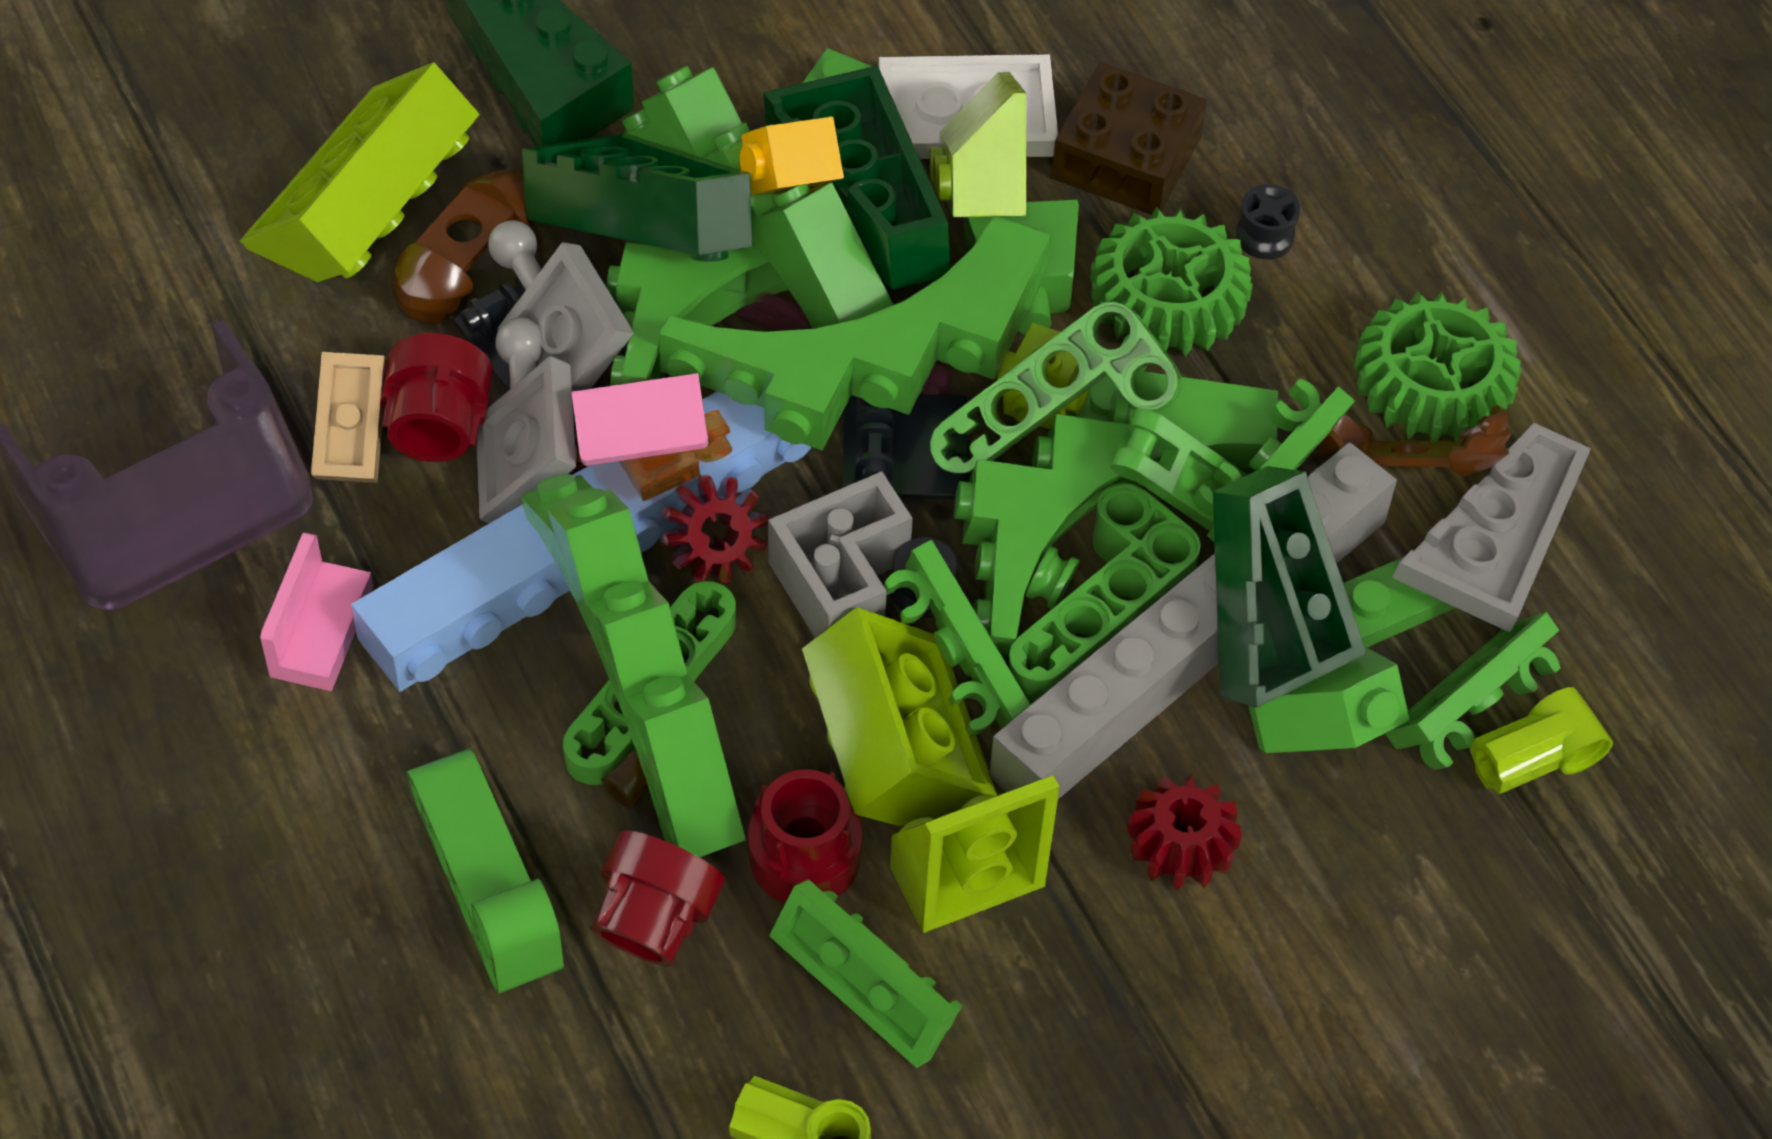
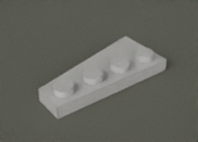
[1392,423,1591,632]

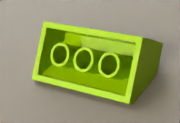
[240,62,480,283]

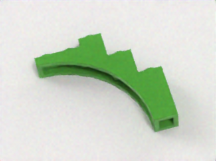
[617,65,893,329]
[659,215,1051,450]
[606,241,882,386]
[954,371,1278,663]
[520,474,746,857]

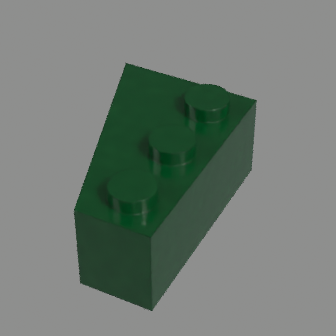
[1213,466,1367,708]

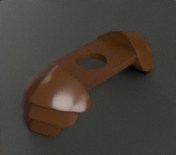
[393,170,532,324]
[1313,405,1511,476]

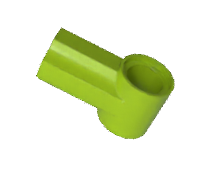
[1470,687,1613,794]
[729,1075,871,1139]

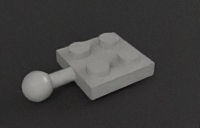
[488,220,634,411]
[477,318,577,523]

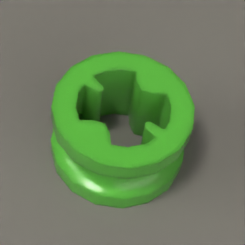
[1026,546,1080,610]

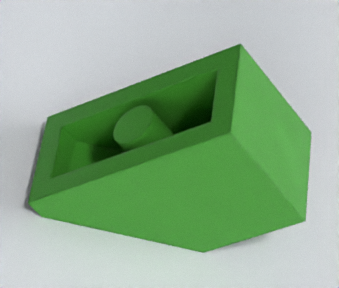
[1248,646,1410,753]

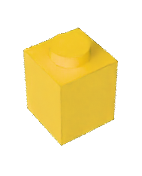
[740,117,844,196]

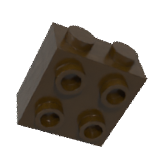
[1051,62,1207,215]

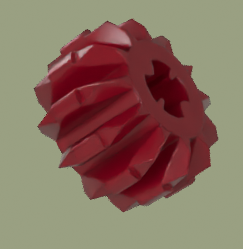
[660,474,769,583]
[1126,773,1242,891]

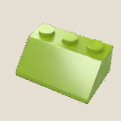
[929,72,1026,217]
[802,607,997,826]

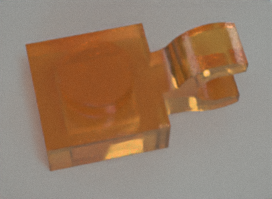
[619,410,732,501]

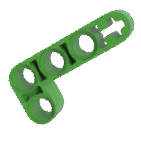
[930,302,1182,474]
[1008,483,1201,705]
[406,748,564,994]

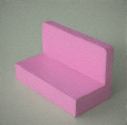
[572,373,708,466]
[260,532,374,691]

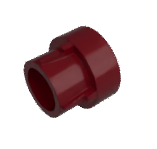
[380,333,493,462]
[748,769,862,903]
[590,830,726,967]

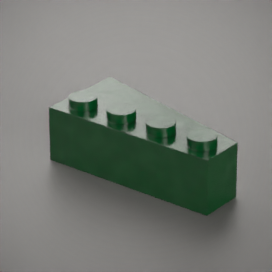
[445,0,634,147]
[763,65,950,290]
[522,134,752,262]

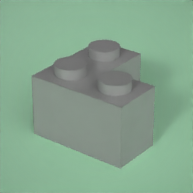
[768,472,913,638]

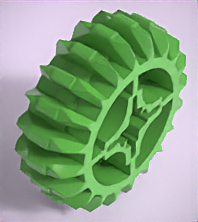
[1090,207,1252,357]
[1354,291,1521,441]

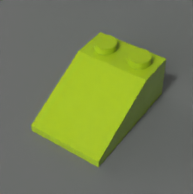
[890,775,1060,933]

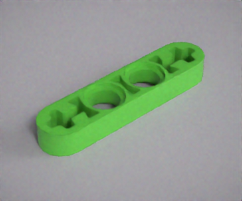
[563,581,736,785]

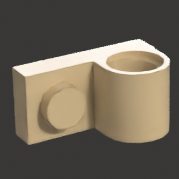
[311,352,387,483]

